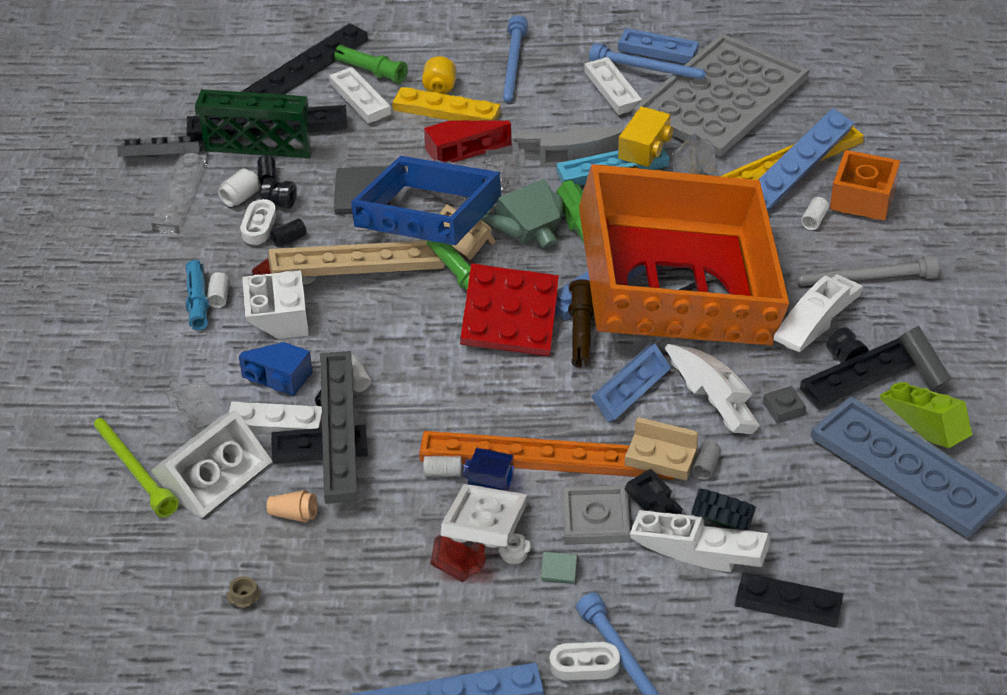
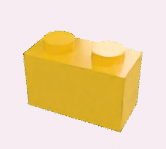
[618,106,673,167]

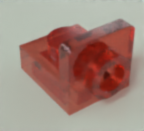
[430,534,486,583]

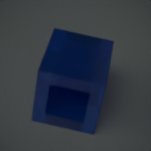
[463,448,514,491]

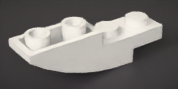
[773,274,863,352]
[665,344,760,434]
[630,510,771,572]

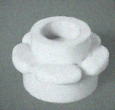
[498,533,531,564]

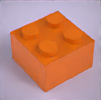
[830,150,901,221]

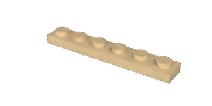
[268,241,444,277]

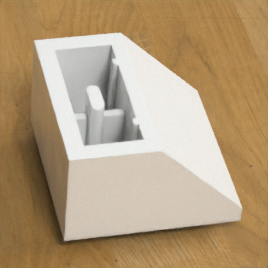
[242,270,309,339]

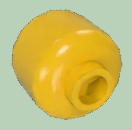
[422,56,457,94]

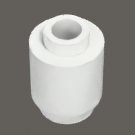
[218,169,259,207]

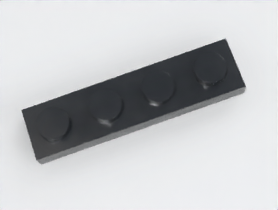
[800,338,915,408]

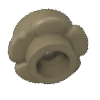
[227,576,261,608]

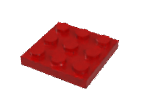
[460,263,559,357]

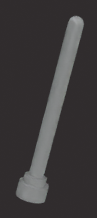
[797,255,939,286]

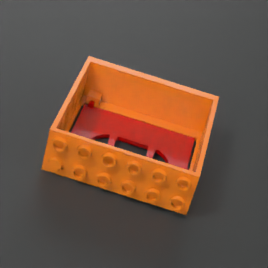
[579,164,789,346]

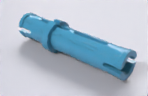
[185,260,209,330]

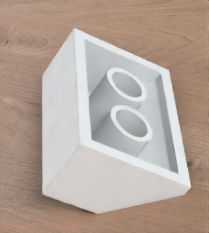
[151,410,272,518]

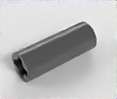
[899,326,952,390]

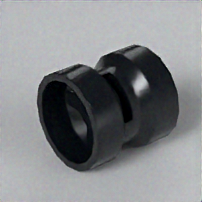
[260,177,297,209]
[826,327,869,363]

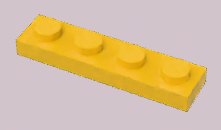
[392,87,501,120]

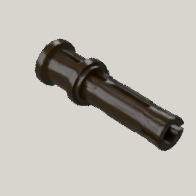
[568,279,594,368]

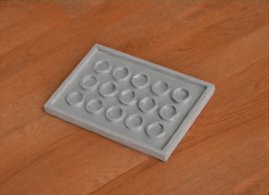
[632,34,809,157]

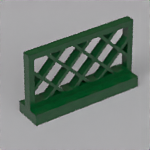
[194,89,312,159]

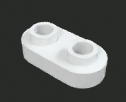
[240,199,277,245]
[550,642,620,680]

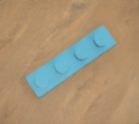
[556,147,669,185]

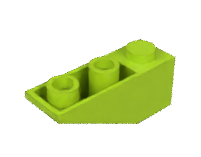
[879,382,973,448]

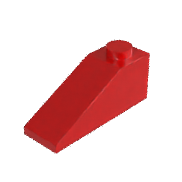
[424,120,512,164]

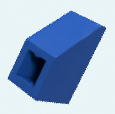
[239,342,313,396]

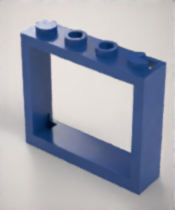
[351,156,502,245]

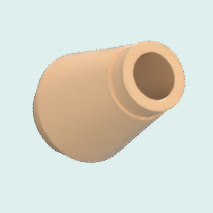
[267,490,318,523]

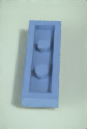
[618,28,699,64]
[591,343,671,422]

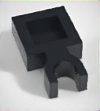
[624,469,683,515]

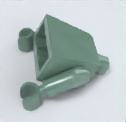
[480,179,563,250]

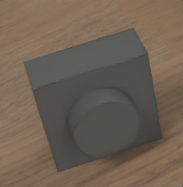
[763,386,806,424]

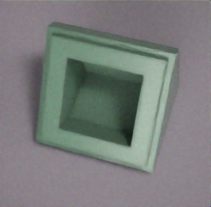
[541,552,579,584]

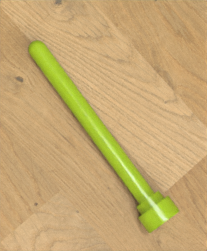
[94,418,179,518]

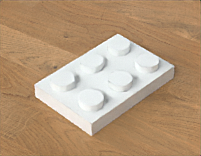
[440,484,527,548]

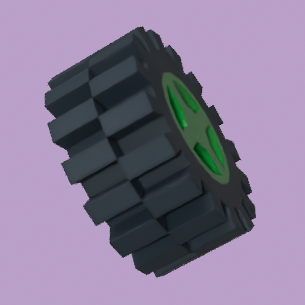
[691,488,756,531]

